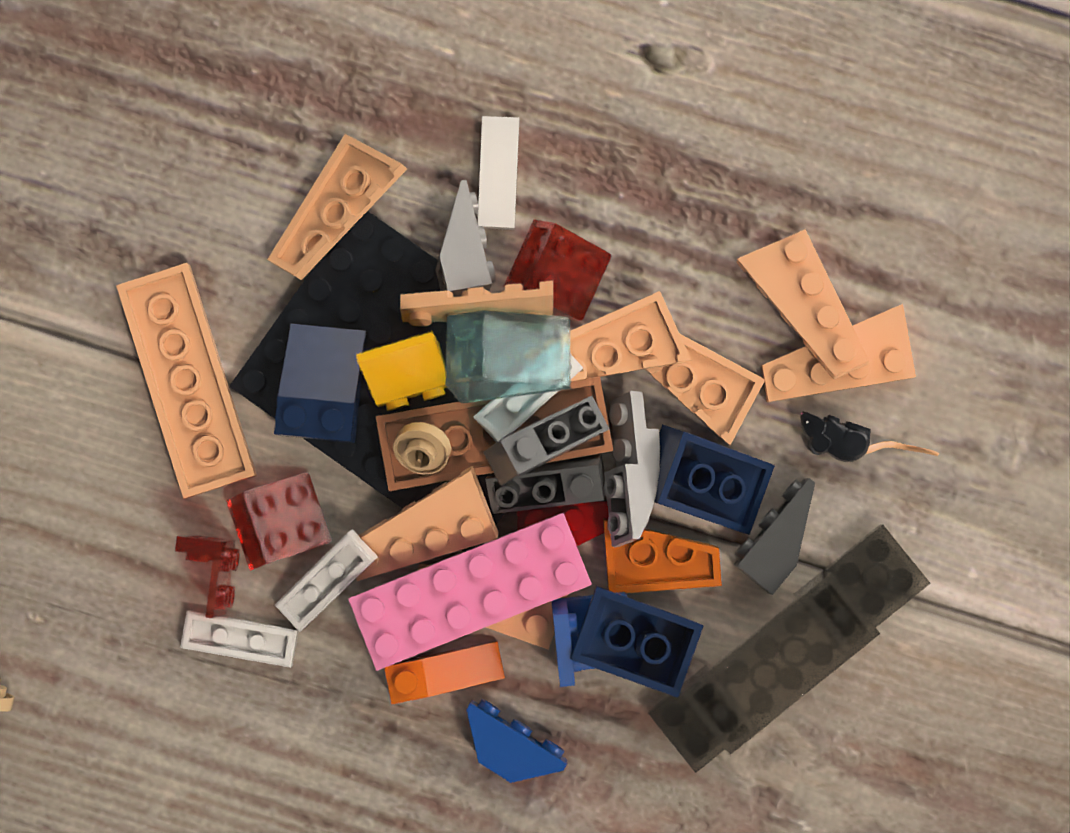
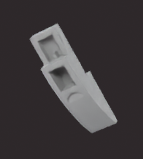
[604,391,660,547]

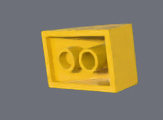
[356,332,452,411]

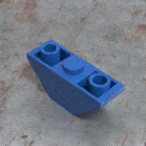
[466,699,567,783]

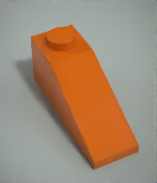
[384,641,505,705]

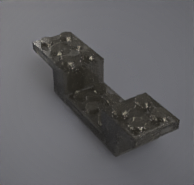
[648,524,931,773]

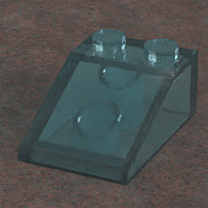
[446,311,571,404]

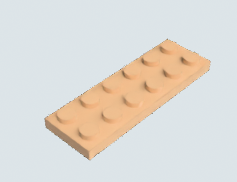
[116,263,257,499]

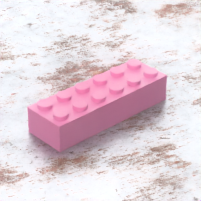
[348,513,592,671]

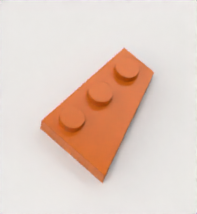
[603,518,722,593]

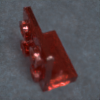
[503,219,611,321]
[226,473,332,571]
[175,534,240,619]

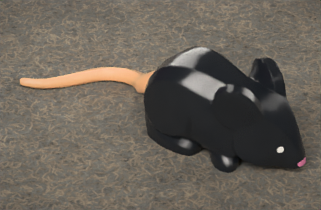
[800,411,939,462]

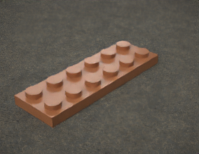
[376,376,613,491]

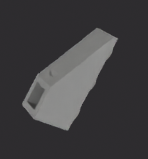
[435,180,496,297]

